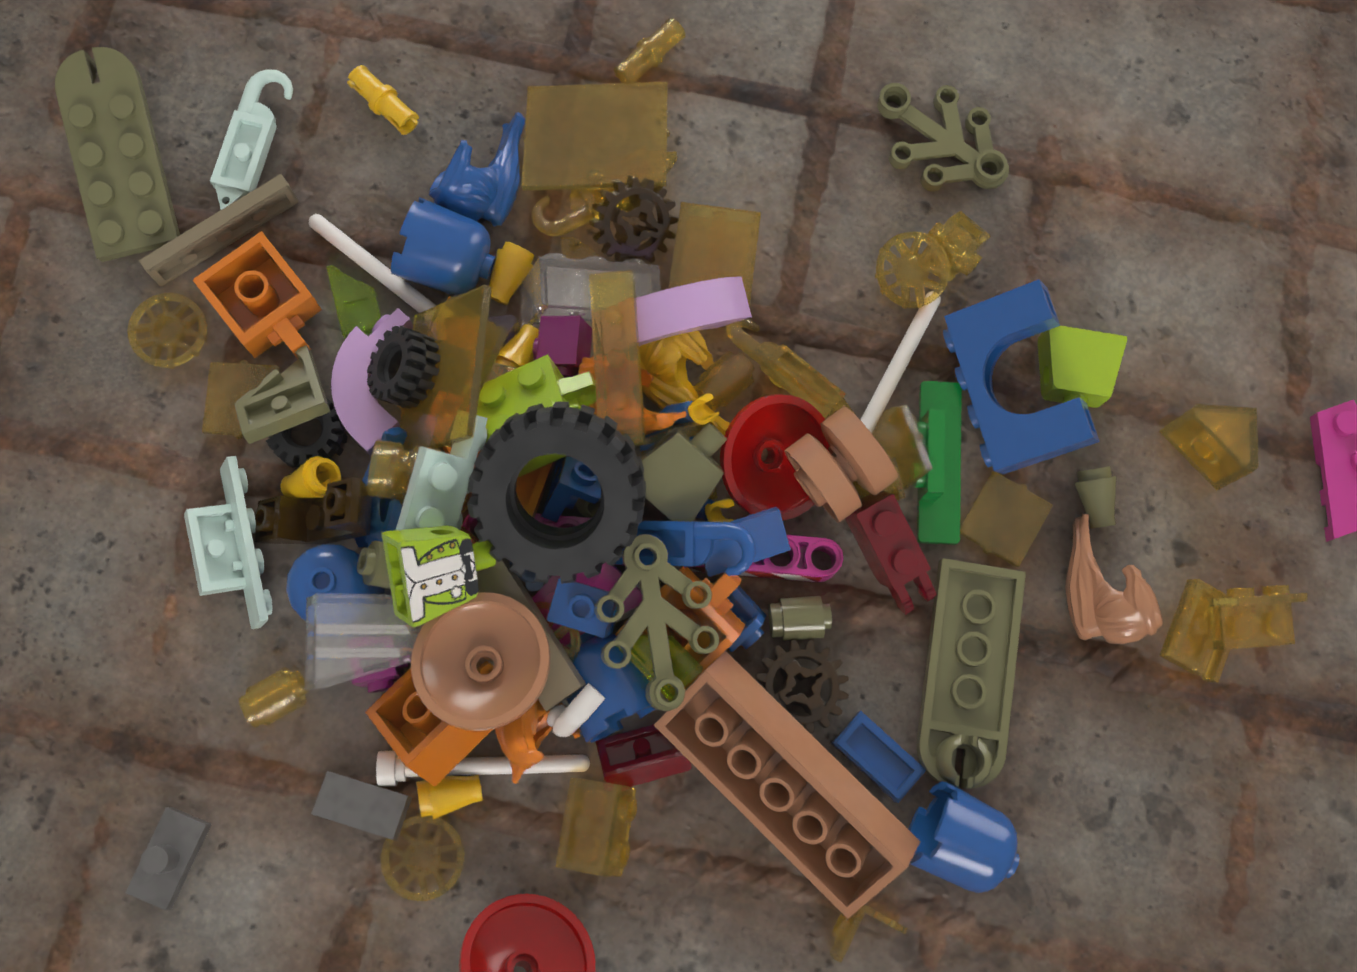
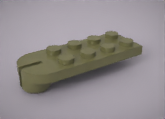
[55,47,180,262]
[916,558,1026,789]

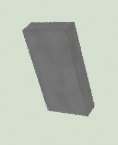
[311,771,412,841]

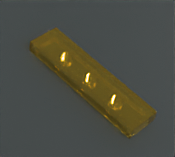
[589,270,646,446]

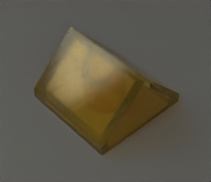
[1159,404,1259,491]

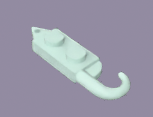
[210,69,293,210]

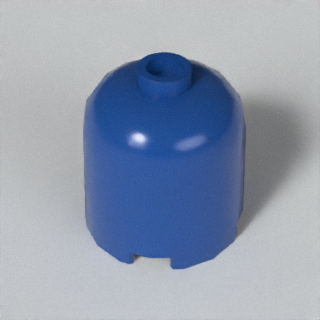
[391,197,496,295]
[286,544,385,636]
[566,633,656,743]
[908,781,1019,893]

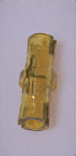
[614,17,686,87]

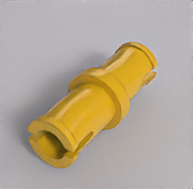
[347,65,419,135]

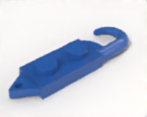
[615,521,756,576]

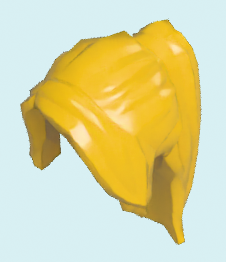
[635,331,730,435]

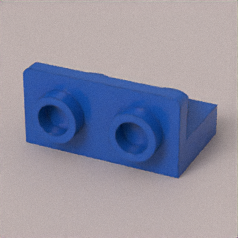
[541,456,601,523]

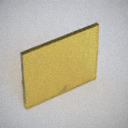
[522,82,670,190]
[399,285,492,459]

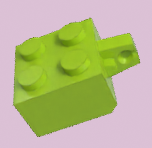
[470,354,602,477]

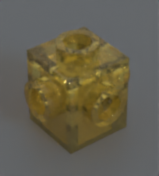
[920,211,991,282]

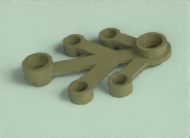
[877,83,1009,192]
[594,535,719,711]

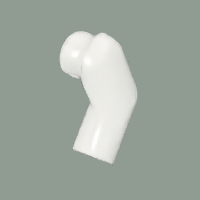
[547,683,605,737]

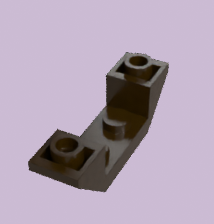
[254,477,373,545]

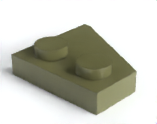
[234,345,331,444]

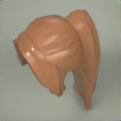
[1065,514,1163,644]

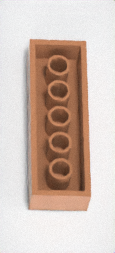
[654,651,921,919]

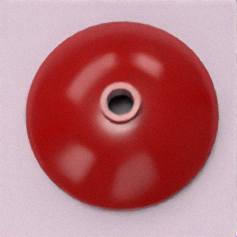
[720,394,831,521]
[459,894,596,972]

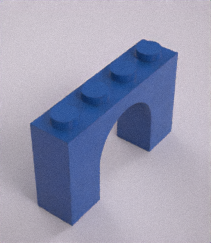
[943,279,1100,474]

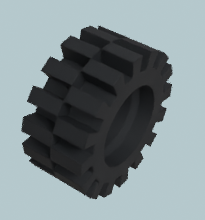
[367,326,440,409]
[266,398,348,468]

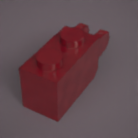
[845,491,937,615]

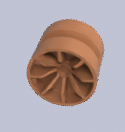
[784,406,899,523]

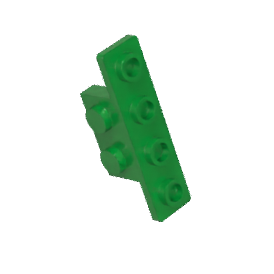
[913,381,962,545]

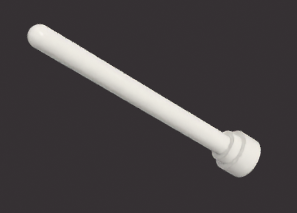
[309,214,466,344]
[861,291,941,433]
[376,751,590,787]

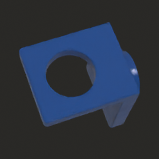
[547,578,616,638]

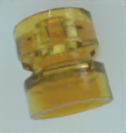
[367,439,440,500]

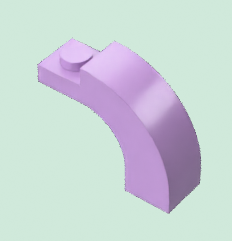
[595,276,752,355]
[331,308,416,457]

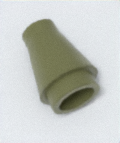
[1074,466,1117,528]

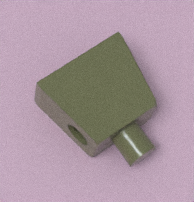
[639,422,727,521]

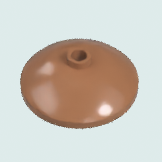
[411,592,551,731]

